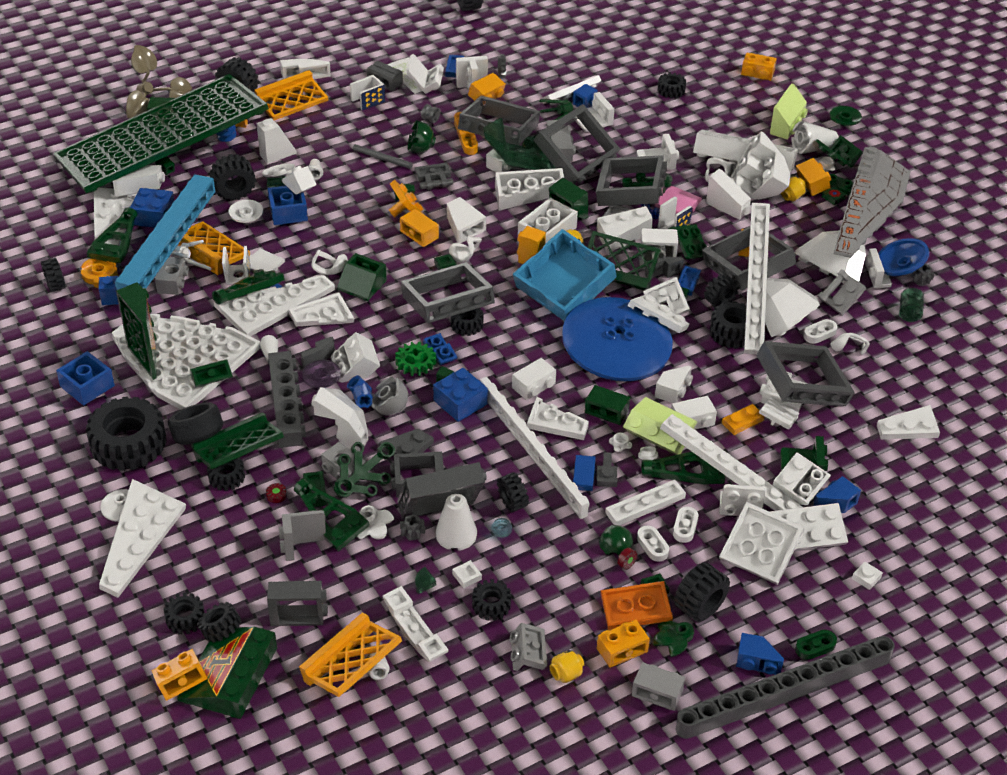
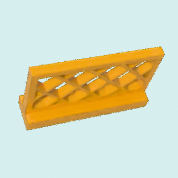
[254,70,328,120]
[177,221,250,275]
[299,612,402,697]

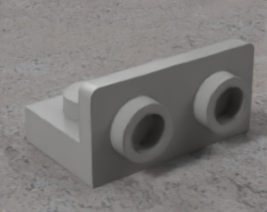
[510,623,547,671]

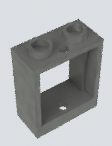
[390,451,444,498]
[267,581,328,626]

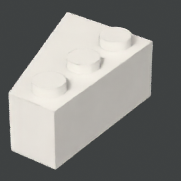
[597,206,652,255]

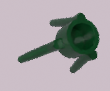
[539,99,573,126]

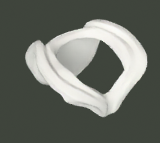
[705,158,737,183]
[449,237,482,263]
[311,250,348,275]
[830,333,870,355]

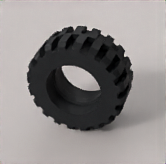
[86,396,166,471]

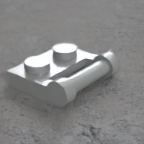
[817,269,866,316]

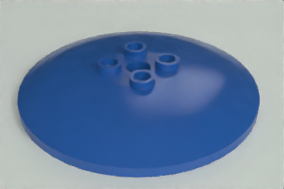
[562,297,673,381]

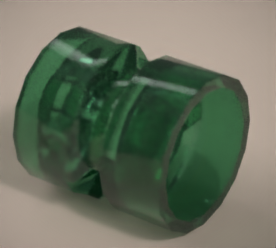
[899,288,924,322]

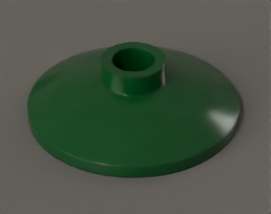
[830,106,862,126]

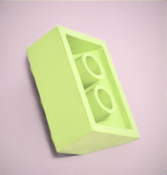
[770,84,808,140]
[623,397,697,455]

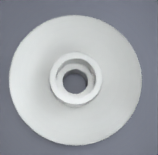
[262,163,295,180]
[229,200,263,223]
[100,489,129,522]

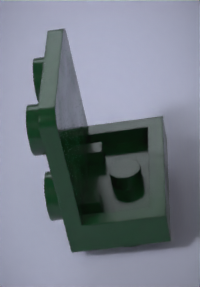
[815,135,863,168]
[668,224,707,260]
[780,436,828,471]

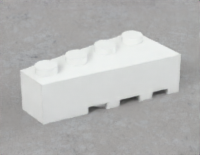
[495,168,564,211]

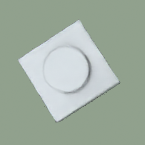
[452,560,482,589]
[852,562,883,590]

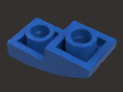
[423,333,457,365]

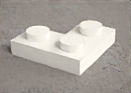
[643,277,691,315]

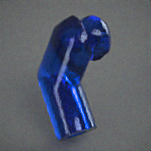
[641,204,660,219]

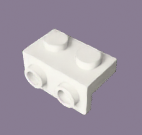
[865,248,892,288]

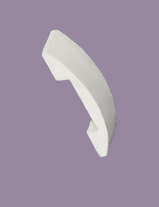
[383,586,448,662]

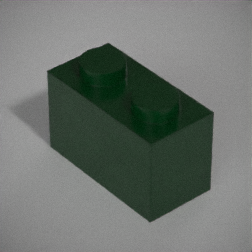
[585,385,630,425]

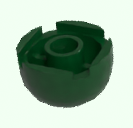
[407,120,436,154]

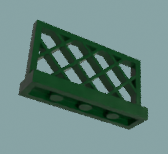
[587,231,661,291]
[191,412,284,469]

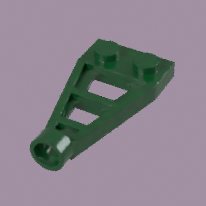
[86,207,137,263]
[212,269,285,305]
[641,451,725,485]
[294,479,370,552]

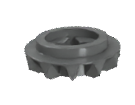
[498,54,506,79]

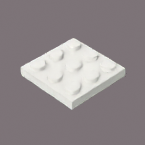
[719,502,805,585]

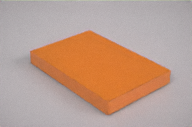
[600,581,673,630]

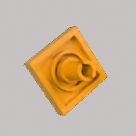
[388,180,424,218]

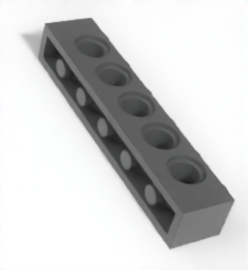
[268,351,306,448]

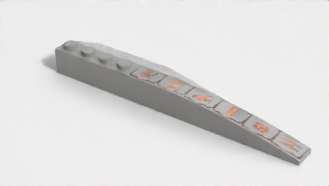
[833,147,911,258]

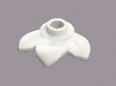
[357,505,394,539]

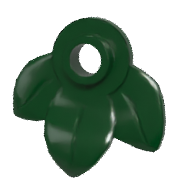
[652,621,694,657]

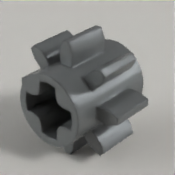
[911,264,935,286]
[400,515,425,540]

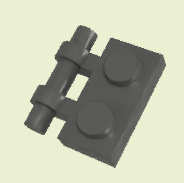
[415,163,453,190]

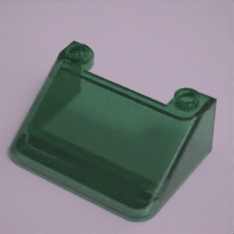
[483,118,556,170]

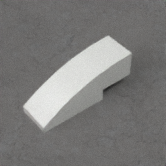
[280,59,331,79]

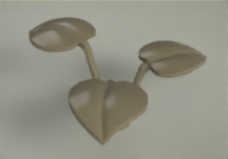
[126,45,193,119]

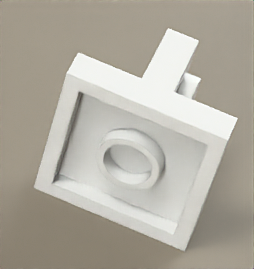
[456,56,488,90]

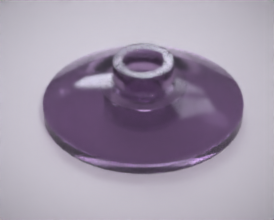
[302,360,341,388]

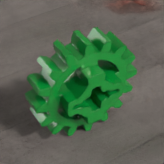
[395,342,436,376]

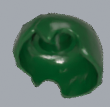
[599,525,633,556]

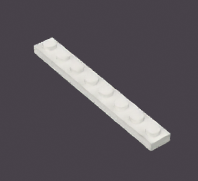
[660,414,802,511]

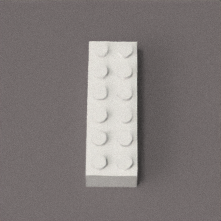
[693,130,798,172]

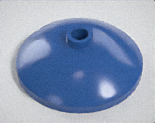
[878,238,929,276]

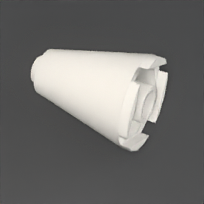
[791,121,839,154]
[436,494,477,550]

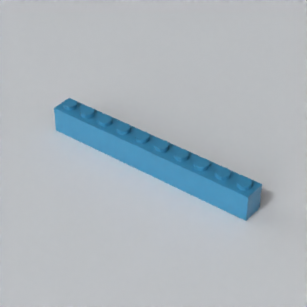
[115,174,215,290]

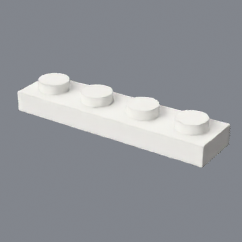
[542,75,601,105]
[605,480,686,526]

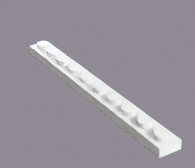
[744,203,770,355]
[480,377,589,519]

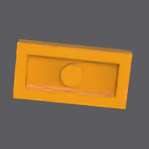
[722,404,765,435]

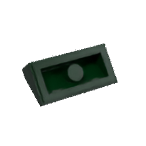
[189,359,233,387]

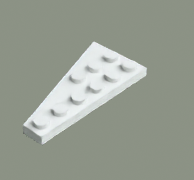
[94,187,137,245]
[214,275,335,336]
[99,479,186,598]

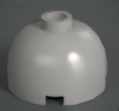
[371,377,409,416]

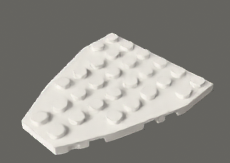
[112,314,261,410]

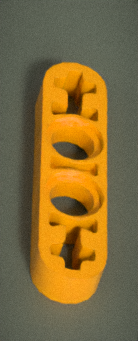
[454,112,478,155]

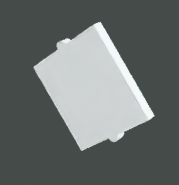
[242,248,285,272]

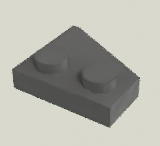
[379,429,434,457]

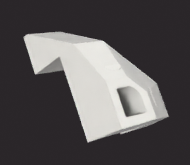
[730,131,790,200]
[794,230,866,284]
[765,278,820,337]
[311,387,368,451]

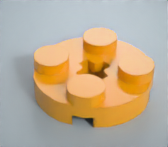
[81,258,118,288]

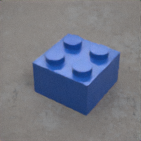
[268,186,308,225]
[130,188,175,228]
[56,351,115,405]
[433,368,488,422]

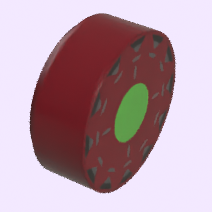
[266,483,287,503]
[618,548,637,570]

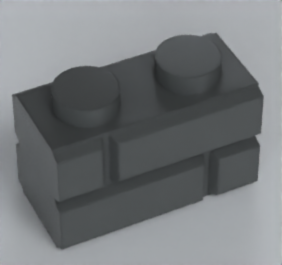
[367,61,403,91]

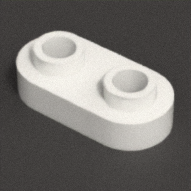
[803,319,837,344]
[673,507,699,543]
[637,526,669,562]

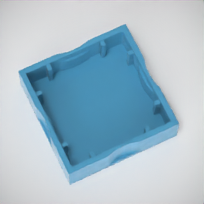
[513,229,616,321]

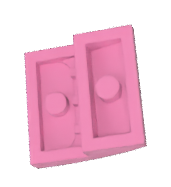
[655,186,702,214]

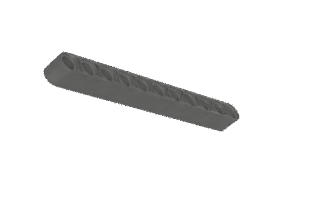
[676,636,895,739]

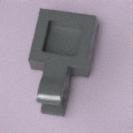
[597,452,617,487]

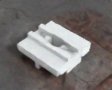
[759,397,799,429]

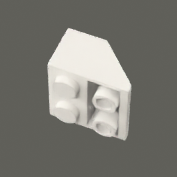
[331,332,380,383]
[773,453,831,505]

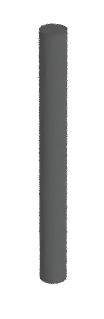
[353,144,413,169]

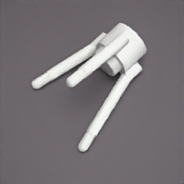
[172,240,212,270]

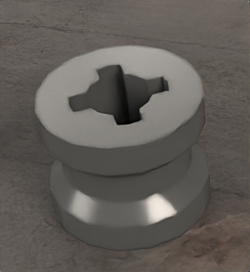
[421,104,440,123]

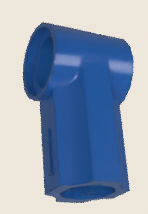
[347,375,373,408]

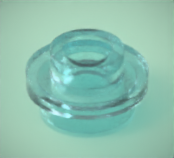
[491,518,512,538]

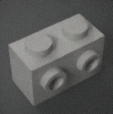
[632,662,685,711]

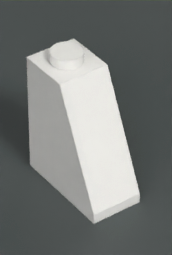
[257,118,297,164]
[113,165,165,196]
[706,169,751,220]
[447,197,486,243]

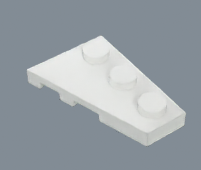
[289,293,354,327]
[628,295,689,333]
[527,397,589,440]
[877,405,940,440]

